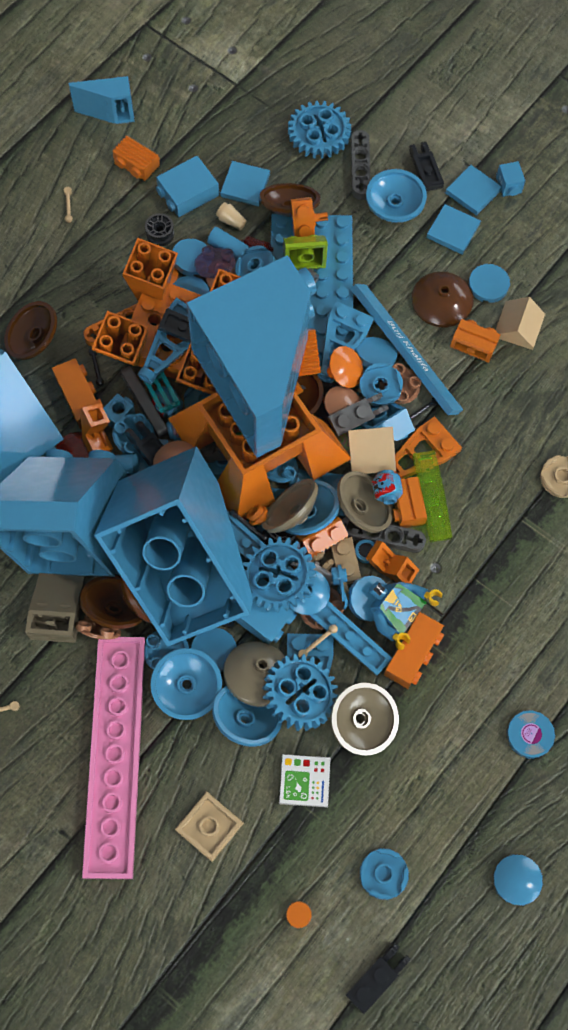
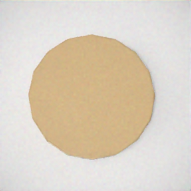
[540,455,568,498]

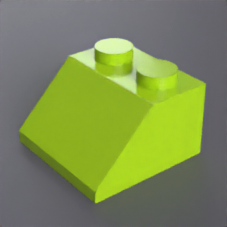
[283,235,328,270]

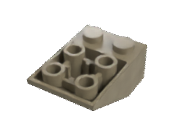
[25,573,85,643]

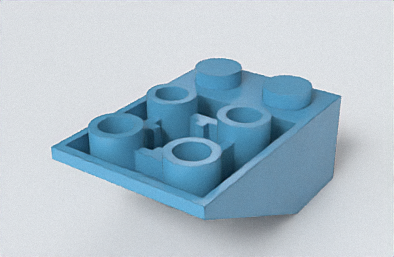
[69,76,135,124]

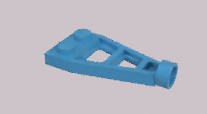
[138,297,190,384]
[317,301,374,383]
[287,633,334,728]

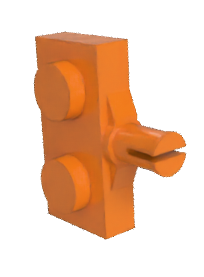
[291,197,328,237]

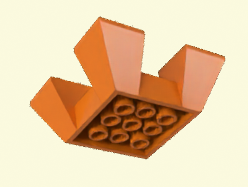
[92,238,240,395]
[168,381,351,520]

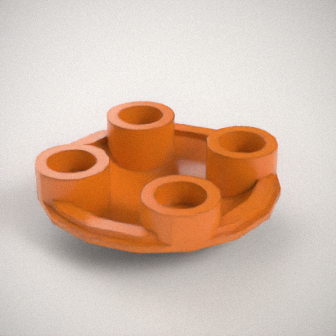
[327,346,363,389]

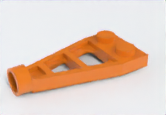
[376,416,462,479]

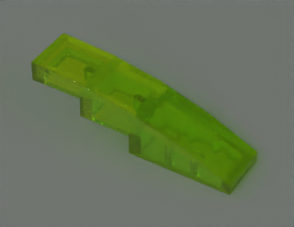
[413,450,452,542]

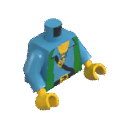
[369,581,442,650]

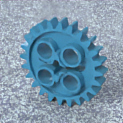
[288,101,351,159]
[242,537,317,612]
[262,654,338,731]

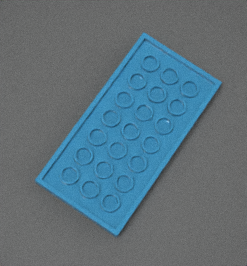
[271,214,354,356]

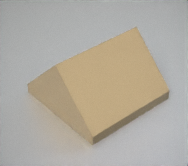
[496,297,545,350]

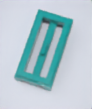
[144,372,181,414]

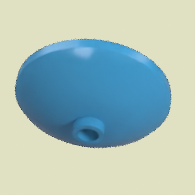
[366,169,427,222]
[285,480,340,535]
[151,648,222,720]
[212,686,282,747]

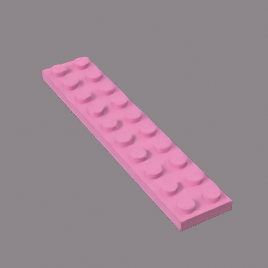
[82,637,146,879]

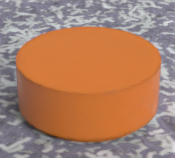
[286,902,311,928]

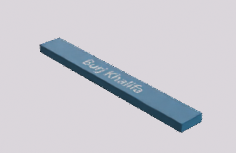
[351,284,463,415]

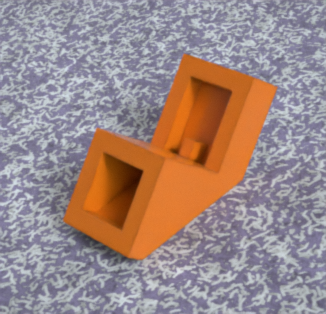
[80,403,113,452]
[366,540,419,583]

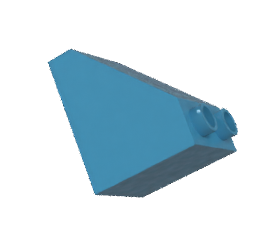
[187,255,317,458]
[0,349,64,483]
[94,446,253,646]
[0,449,128,577]

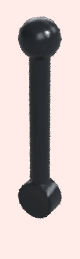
[88,348,104,386]
[410,397,439,421]
[229,509,268,543]

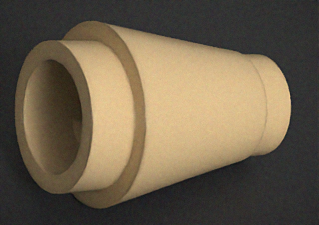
[216,202,247,230]

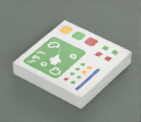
[279,755,330,807]

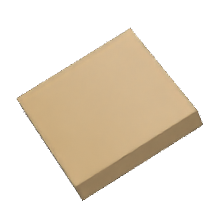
[348,426,396,474]
[175,792,244,862]

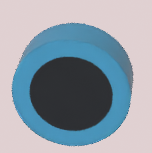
[355,540,375,563]

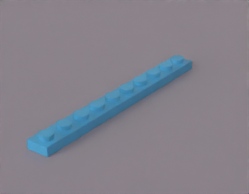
[227,511,392,676]

